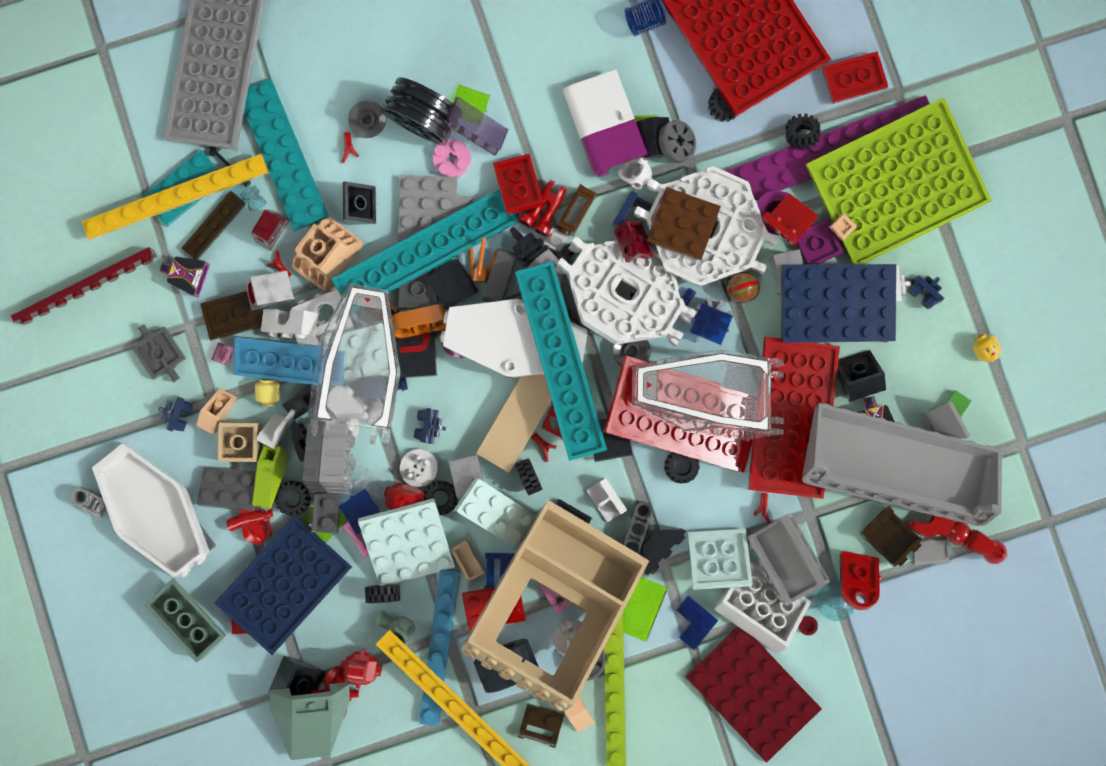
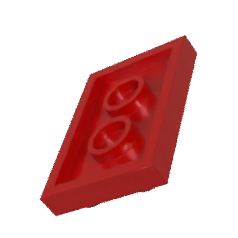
[822,51,889,104]
[493,154,544,215]
[462,587,526,631]

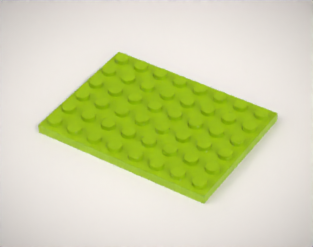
[805,97,992,264]

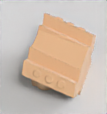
[292,217,363,292]

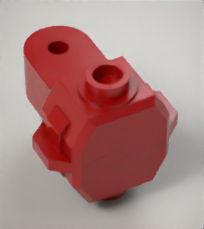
[384,483,425,510]
[340,648,382,689]

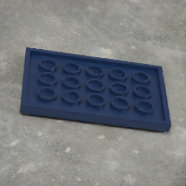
[781,264,896,343]
[214,516,352,655]

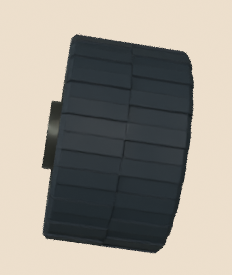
[473,638,539,693]

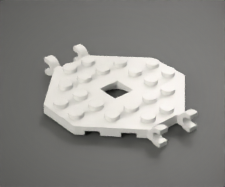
[634,166,780,287]
[555,236,697,346]

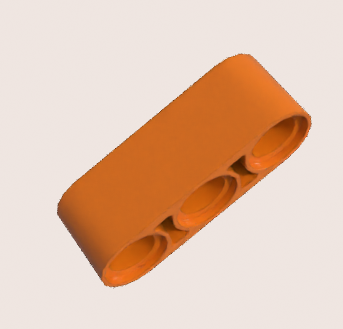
[391,304,447,338]

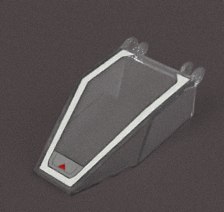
[308,284,400,446]
[632,350,784,440]

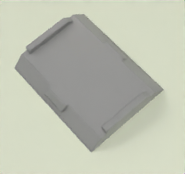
[913,536,950,566]

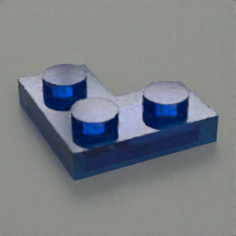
[676,595,718,650]

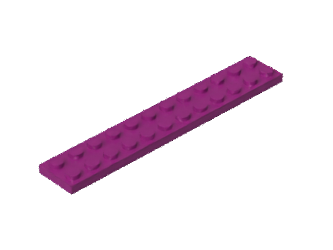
[726,95,930,201]

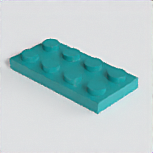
[142,150,218,227]

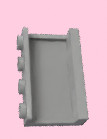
[748,513,830,606]

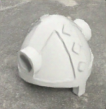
[618,157,652,189]

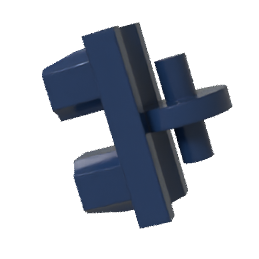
[907,275,945,309]
[158,396,193,432]
[413,408,446,444]

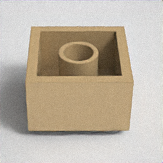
[218,423,262,462]

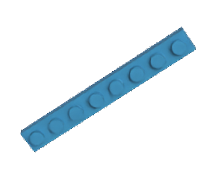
[419,569,460,727]

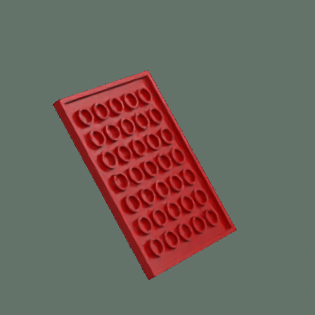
[661,0,831,117]

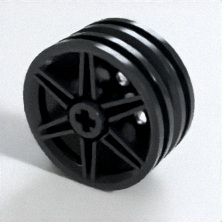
[381,77,462,145]

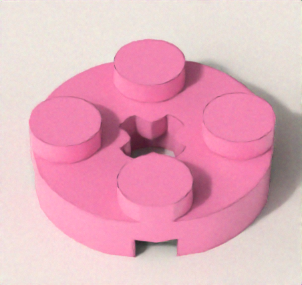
[433,139,471,178]

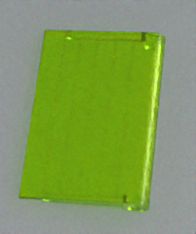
[623,577,668,642]

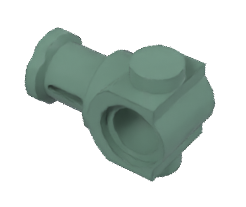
[374,610,416,644]

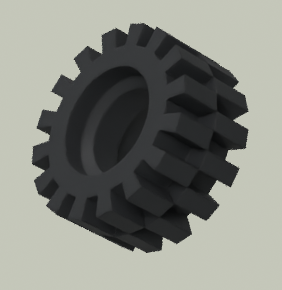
[708,89,736,122]
[785,113,820,150]
[664,452,700,484]
[515,458,543,496]
[274,481,311,516]
[423,481,458,515]
[365,584,401,604]

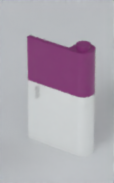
[562,70,648,178]

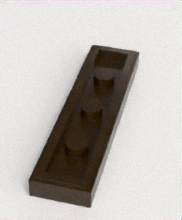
[182,191,247,260]

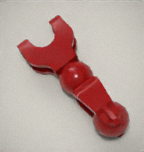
[908,515,1008,564]

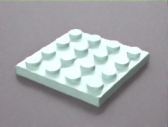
[358,498,455,586]

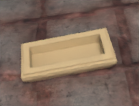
[450,539,485,582]

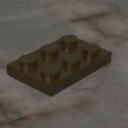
[200,291,263,341]

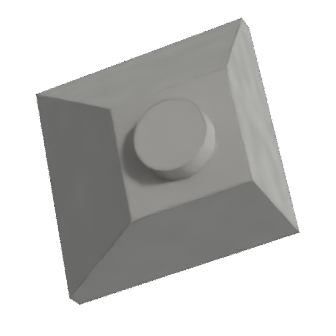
[922,402,970,439]

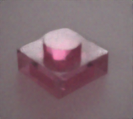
[211,342,234,366]

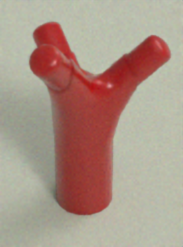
[341,132,359,163]
[267,250,292,278]
[531,432,557,462]
[753,493,771,524]

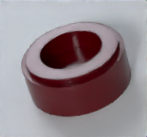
[798,615,818,636]

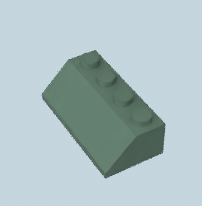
[144,578,226,663]

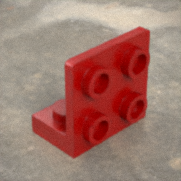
[762,193,818,246]

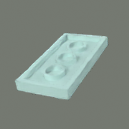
[454,477,536,548]

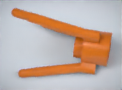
[469,237,498,282]

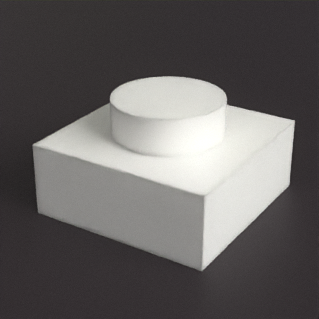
[543,227,569,251]

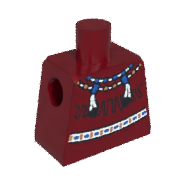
[251,209,289,250]

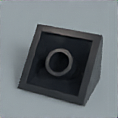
[636,117,670,159]
[342,181,376,225]

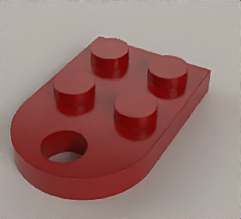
[840,551,880,610]

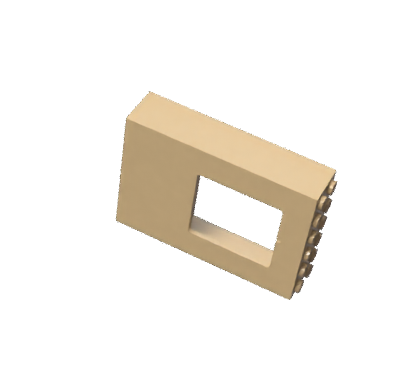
[461,500,649,712]

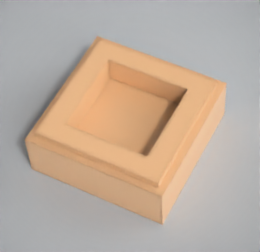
[829,213,857,240]

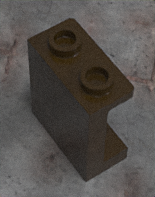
[859,506,923,567]

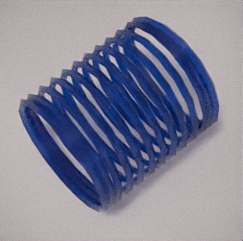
[624,0,666,36]

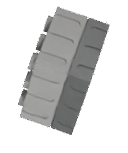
[302,423,356,495]

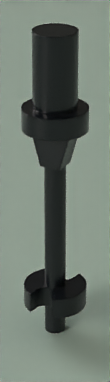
[208,147,251,188]

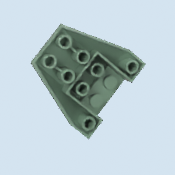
[269,682,349,760]

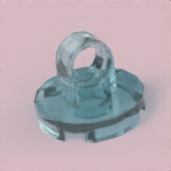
[816,582,854,621]

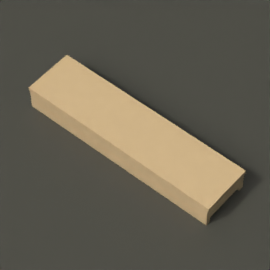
[476,339,587,473]

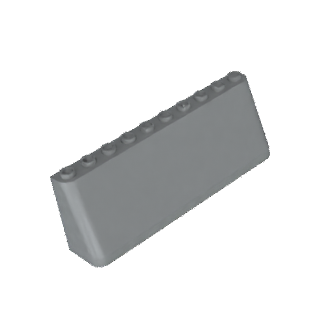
[802,403,1002,526]

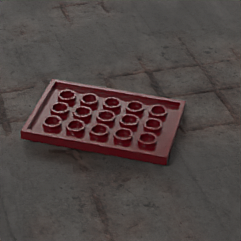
[685,626,822,763]

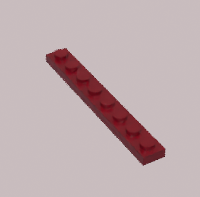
[10,247,158,325]

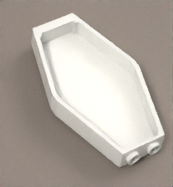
[440,299,588,378]
[92,443,210,578]

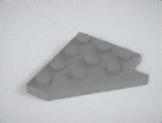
[398,175,473,243]

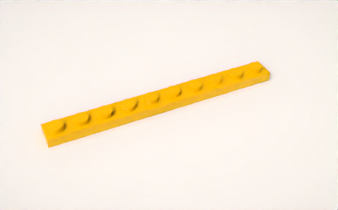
[81,154,269,240]
[376,629,529,766]

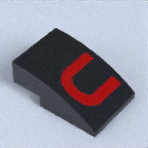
[396,331,438,379]

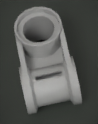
[70,487,106,518]

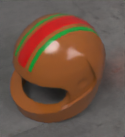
[727,272,760,303]

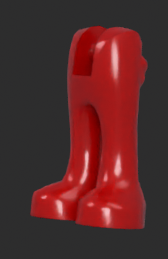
[517,180,567,237]

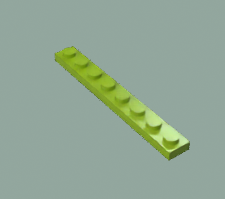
[604,612,626,766]

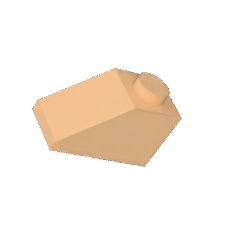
[197,388,237,435]
[564,695,595,732]

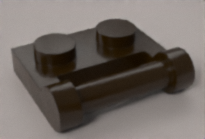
[518,703,565,748]

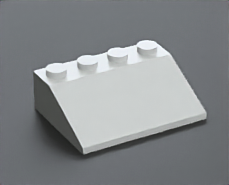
[714,560,811,654]

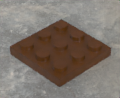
[647,187,721,261]

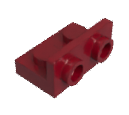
[614,220,654,263]

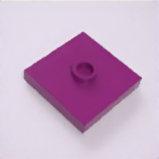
[796,219,844,265]

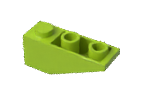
[252,444,290,509]

